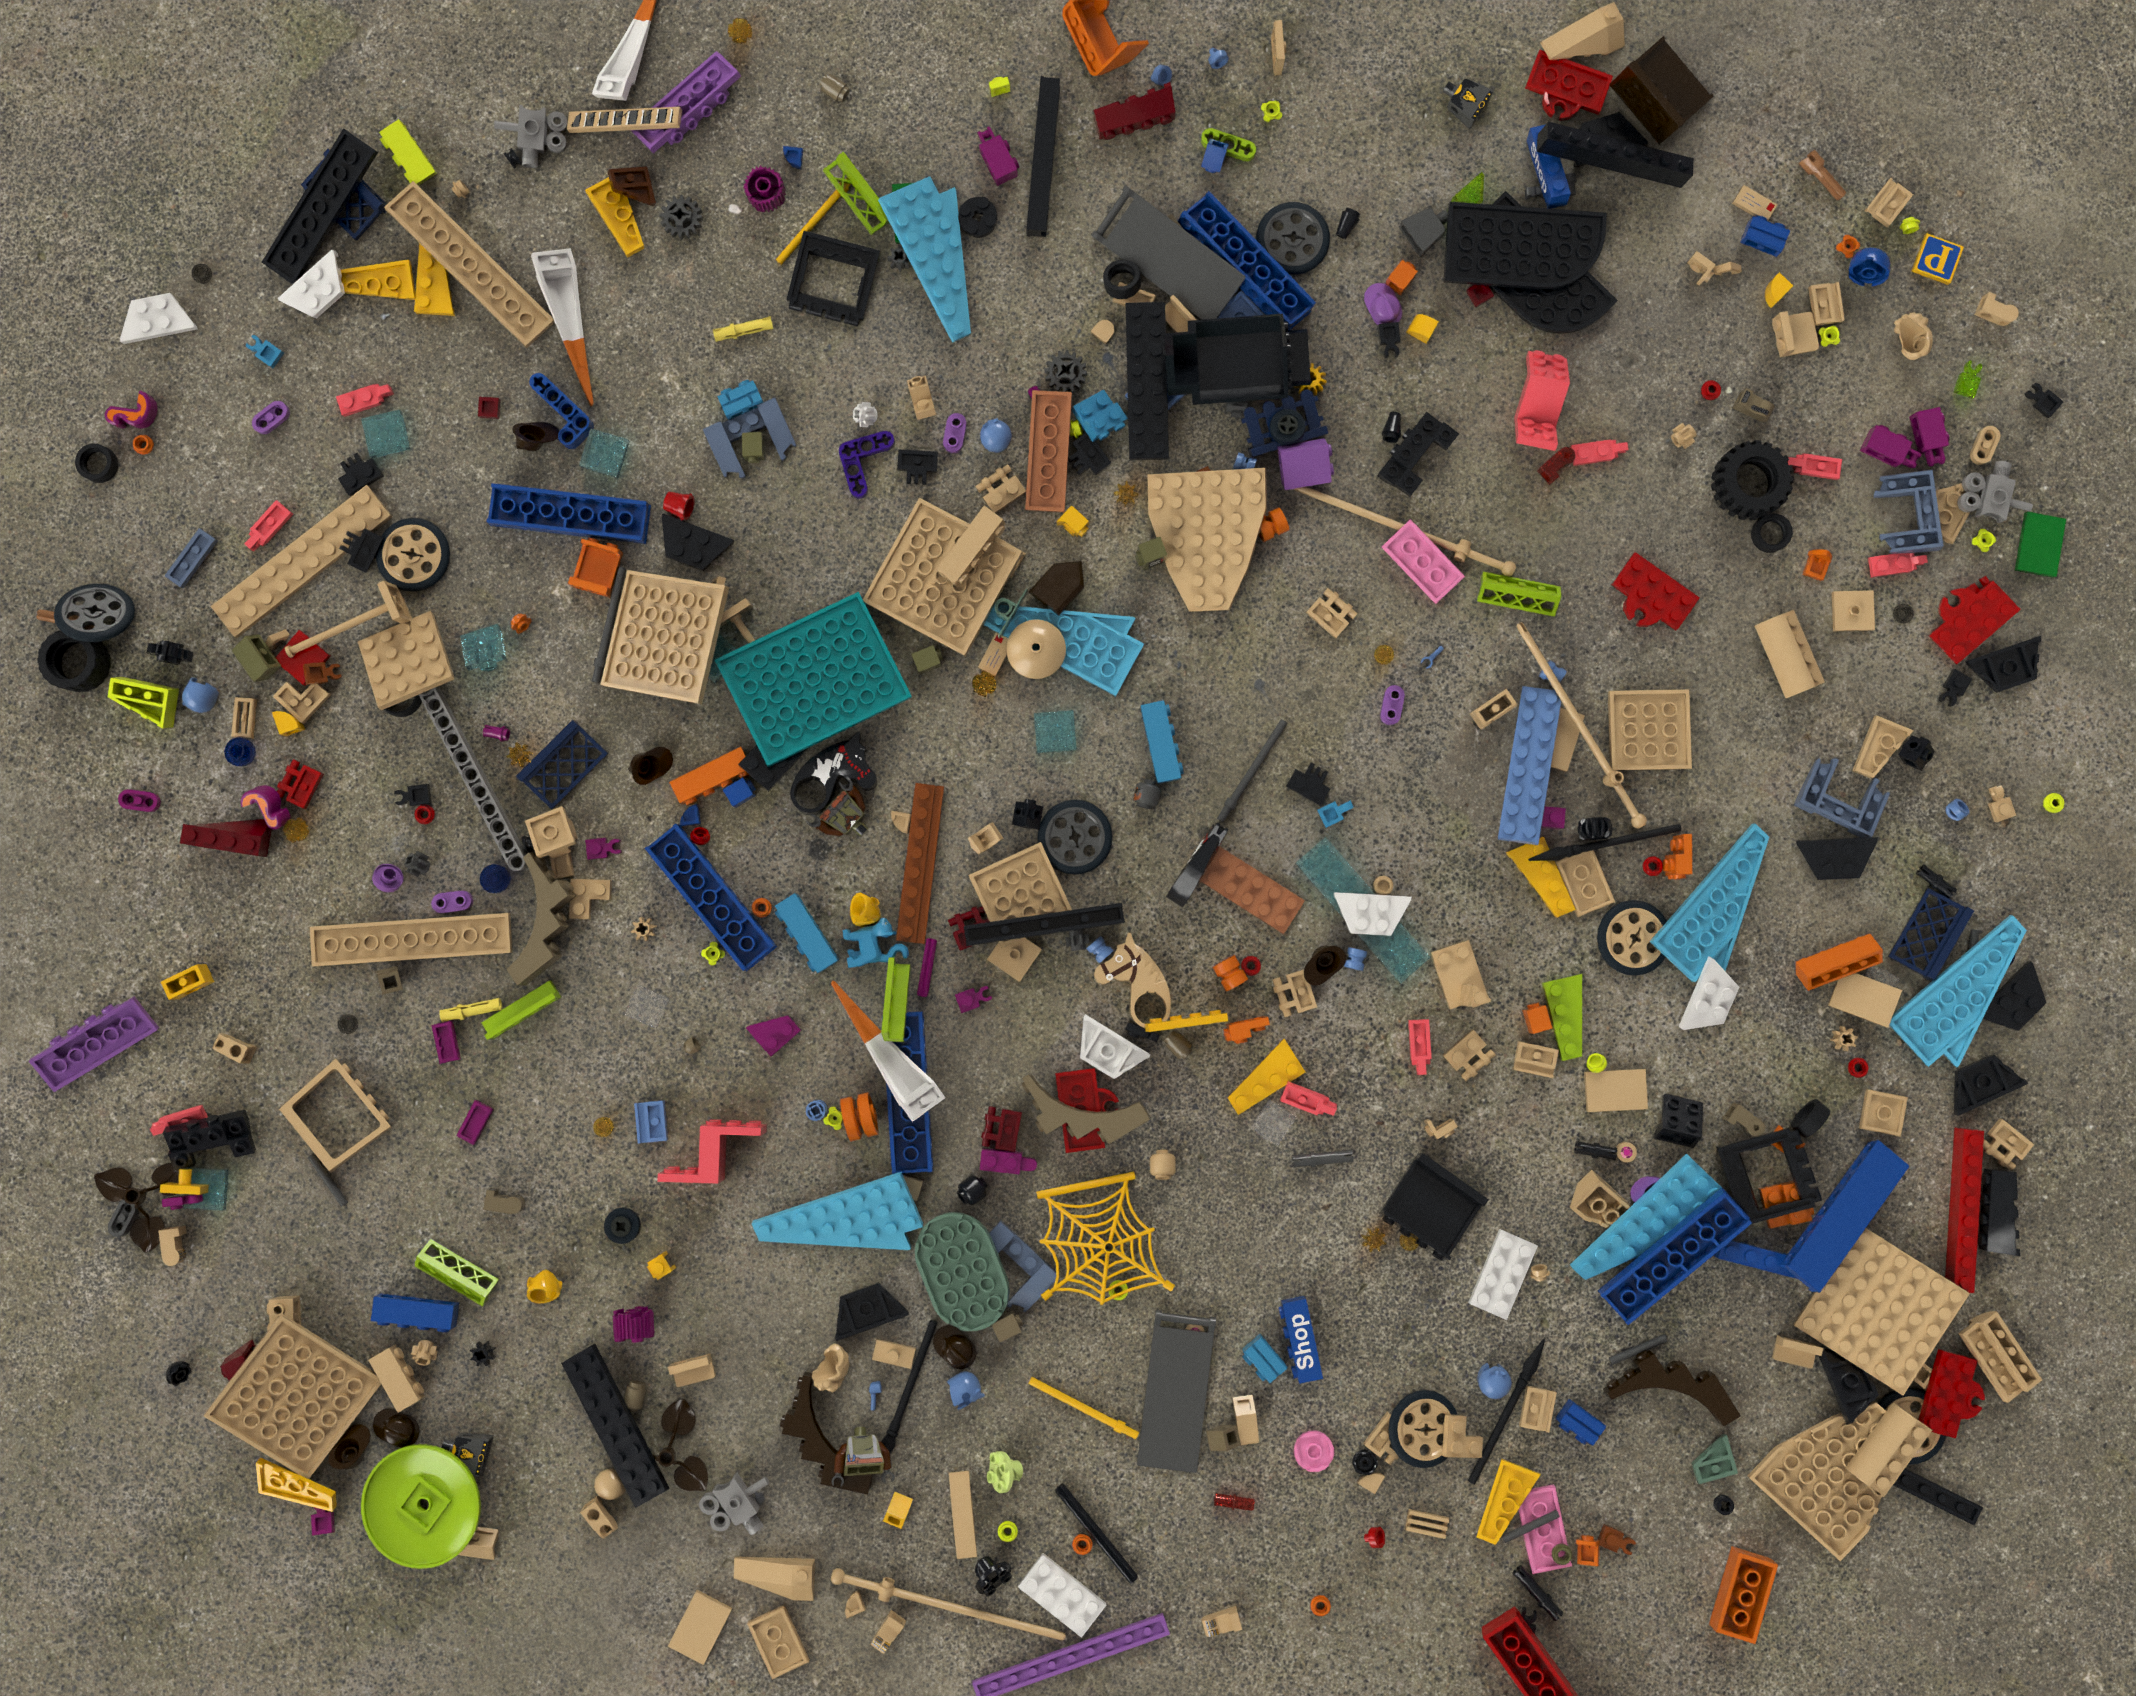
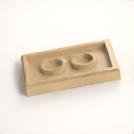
[1551,708,1585,772]
[1555,850,1615,917]
[1828,973,1902,1028]
[1584,1069,1648,1112]
[668,1590,732,1665]
[747,1604,810,1679]

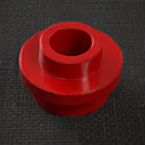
[1701,380,1721,401]
[414,805,435,824]
[690,827,710,845]
[1642,856,1663,876]
[1241,956,1261,976]
[1848,1058,1869,1078]

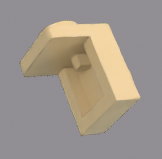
[968,822,1004,854]
[1424,1119,1458,1140]

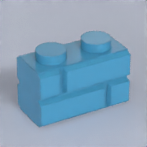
[717,380,763,420]
[1242,1334,1288,1383]

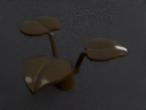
[94,1163,188,1253]
[652,1399,708,1491]

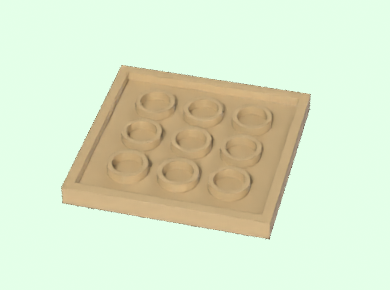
[358,611,455,710]
[1608,689,1692,771]
[968,842,1072,948]

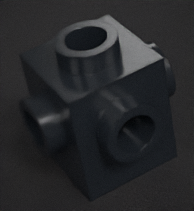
[1898,736,1935,771]
[1012,799,1044,830]

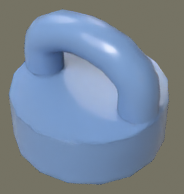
[1208,48,1229,69]
[1151,65,1172,86]
[1945,799,1969,821]

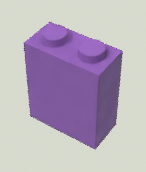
[1277,438,1334,490]

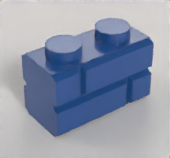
[1740,216,1790,257]
[1556,1399,1606,1446]

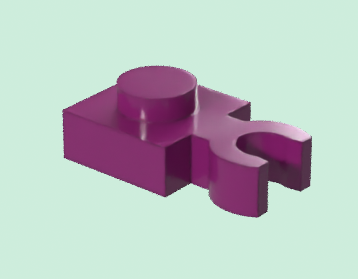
[585,838,622,860]
[955,986,992,1013]
[162,1194,203,1210]
[311,1507,335,1536]

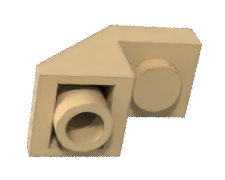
[907,375,936,420]
[1232,1395,1259,1445]

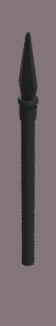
[1528,824,1682,861]
[881,1320,938,1454]
[1468,1339,1545,1485]

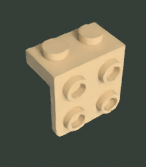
[1772,311,1819,358]

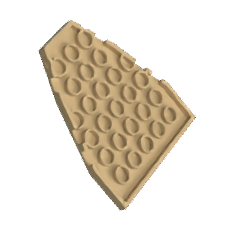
[1148,468,1267,612]
[1747,1401,1886,1561]

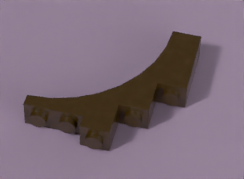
[1603,1350,1741,1426]
[780,1372,873,1495]

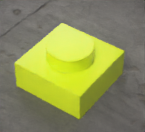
[989,77,1010,97]

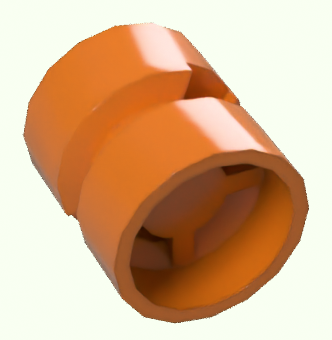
[1258,507,1290,542]
[1212,955,1248,992]

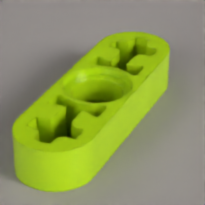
[1201,128,1256,162]

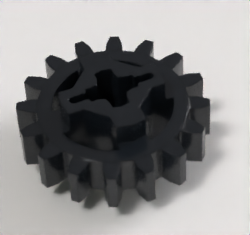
[146,640,193,665]

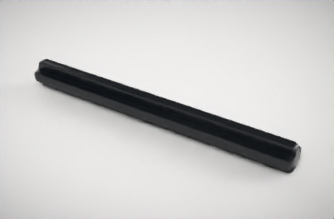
[1055,1483,1138,1584]

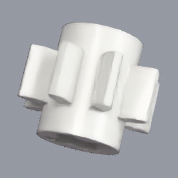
[853,402,877,427]

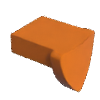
[1802,549,1832,581]

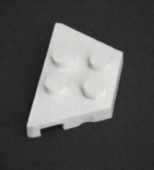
[278,250,345,319]
[120,293,198,344]
[1333,892,1412,936]
[1679,956,1739,1030]
[1080,1014,1151,1079]

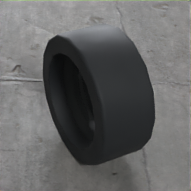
[1103,260,1141,299]
[75,443,118,483]
[1751,513,1793,553]
[1791,1099,1830,1138]

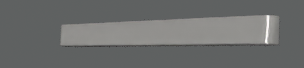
[419,686,528,872]

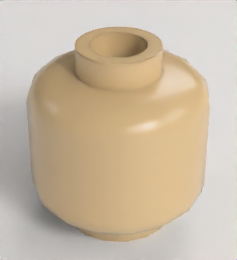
[1150,1150,1176,1180]

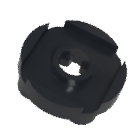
[958,197,998,238]

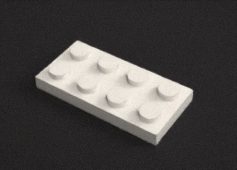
[1468,1229,1538,1320]
[1018,1553,1106,1638]

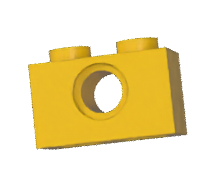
[161,964,215,1000]

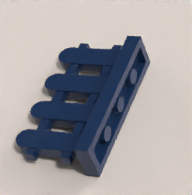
[1241,390,1328,457]

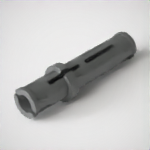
[1292,1149,1353,1168]

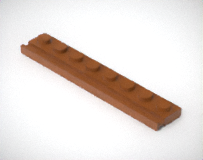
[896,783,944,944]

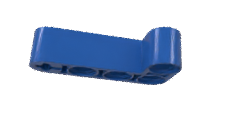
[529,373,594,449]

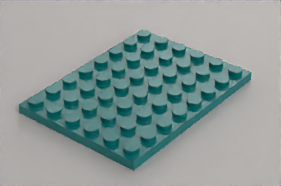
[715,592,912,767]

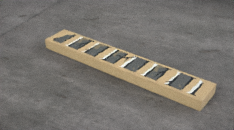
[567,107,682,133]

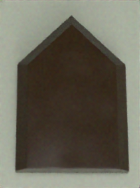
[1028,561,1084,616]

